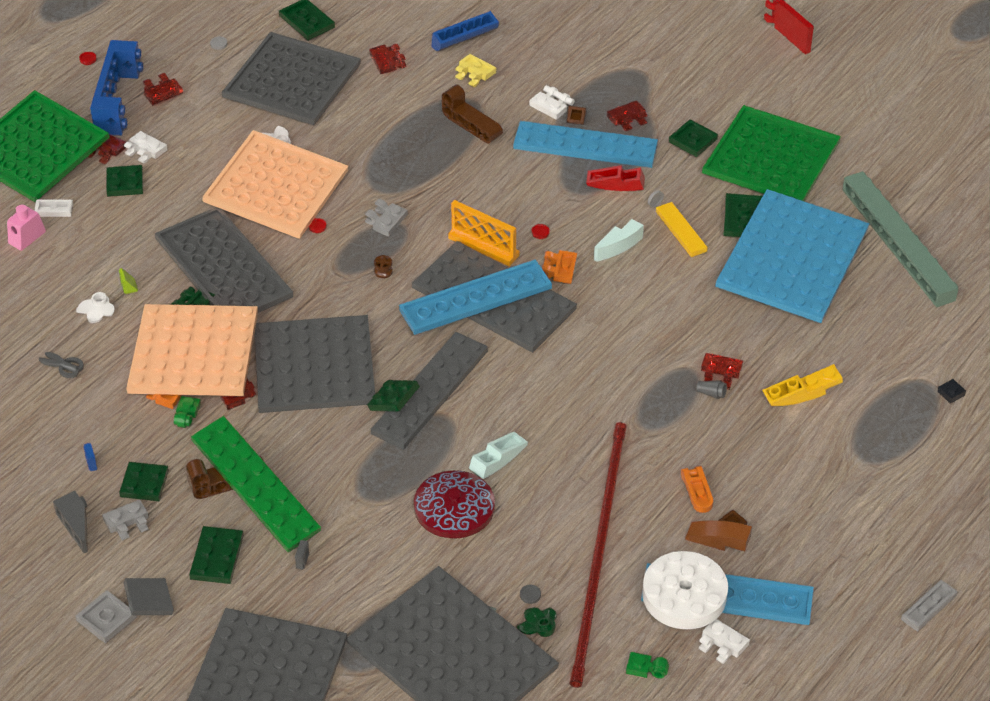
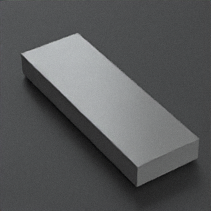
[901,580,958,632]

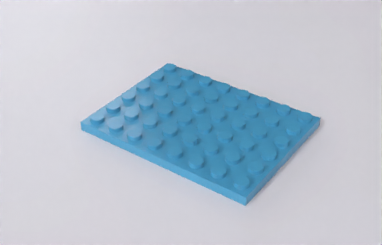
[715,189,870,323]

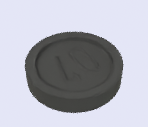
[520,585,541,604]

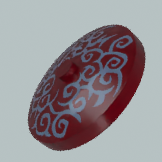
[414,470,495,539]

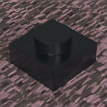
[937,379,966,404]

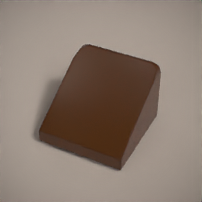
[566,106,587,125]

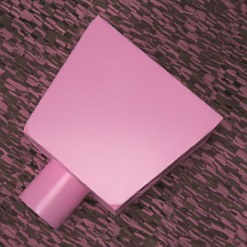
[7,205,46,251]

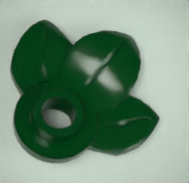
[517,607,557,637]

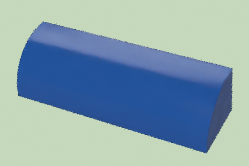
[431,11,499,51]

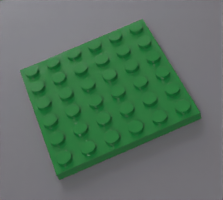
[0,90,110,202]
[702,105,841,201]

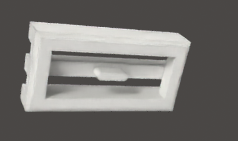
[34,200,73,217]

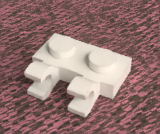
[124,131,167,164]
[699,619,750,664]

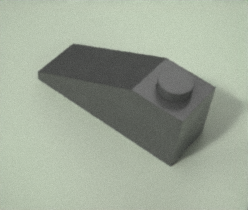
[53,491,88,554]

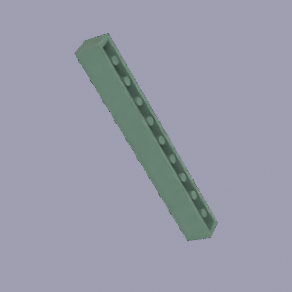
[843,171,958,308]

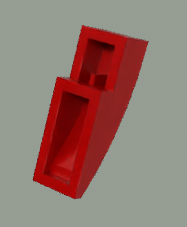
[586,165,645,191]

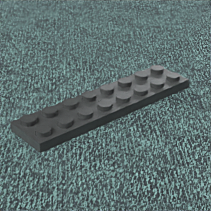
[371,332,488,450]

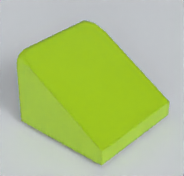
[119,268,138,294]

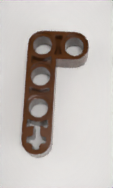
[442,84,503,144]
[186,456,264,499]

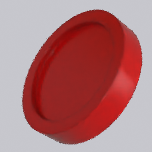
[79,52,97,65]
[308,218,327,233]
[532,224,550,239]

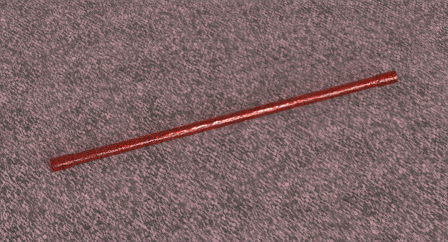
[570,422,627,688]

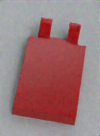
[764,0,814,55]

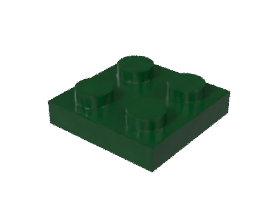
[669,119,718,157]
[106,165,143,197]
[367,380,420,412]
[119,462,169,502]

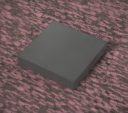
[124,578,174,615]

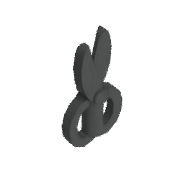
[39,352,84,378]

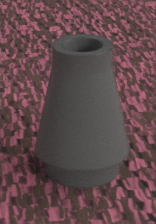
[697,380,727,399]

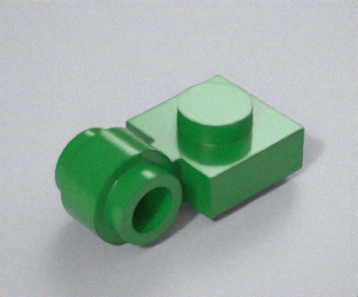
[174,396,201,428]
[626,652,669,679]

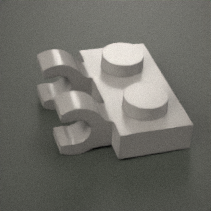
[365,199,408,237]
[102,499,149,540]

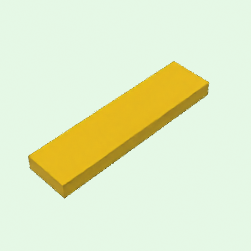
[656,202,708,257]

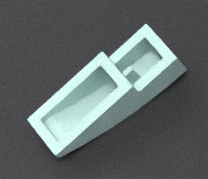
[594,219,644,261]
[469,432,528,479]

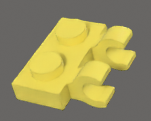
[455,54,496,87]

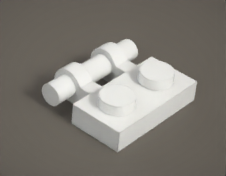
[529,85,575,120]

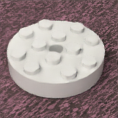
[642,551,728,629]

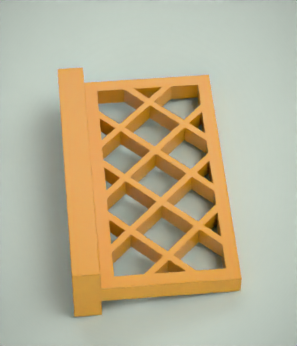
[448,200,520,267]

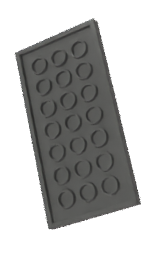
[155,207,294,313]
[412,241,577,353]

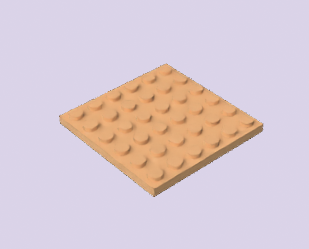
[203,130,348,239]
[126,304,258,396]

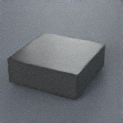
[295,540,309,570]

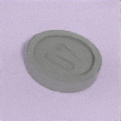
[210,36,227,50]
[648,190,664,207]

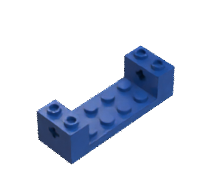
[90,40,143,136]

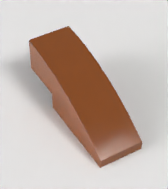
[685,520,752,552]

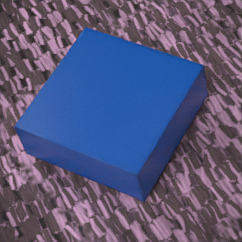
[83,443,97,471]

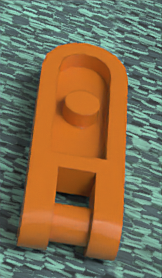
[681,466,713,513]

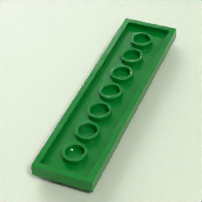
[191,415,321,553]

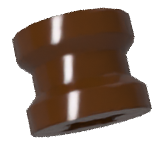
[374,255,393,279]

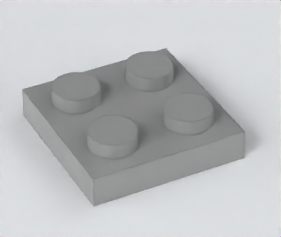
[76,590,137,644]

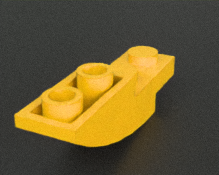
[762,364,843,406]

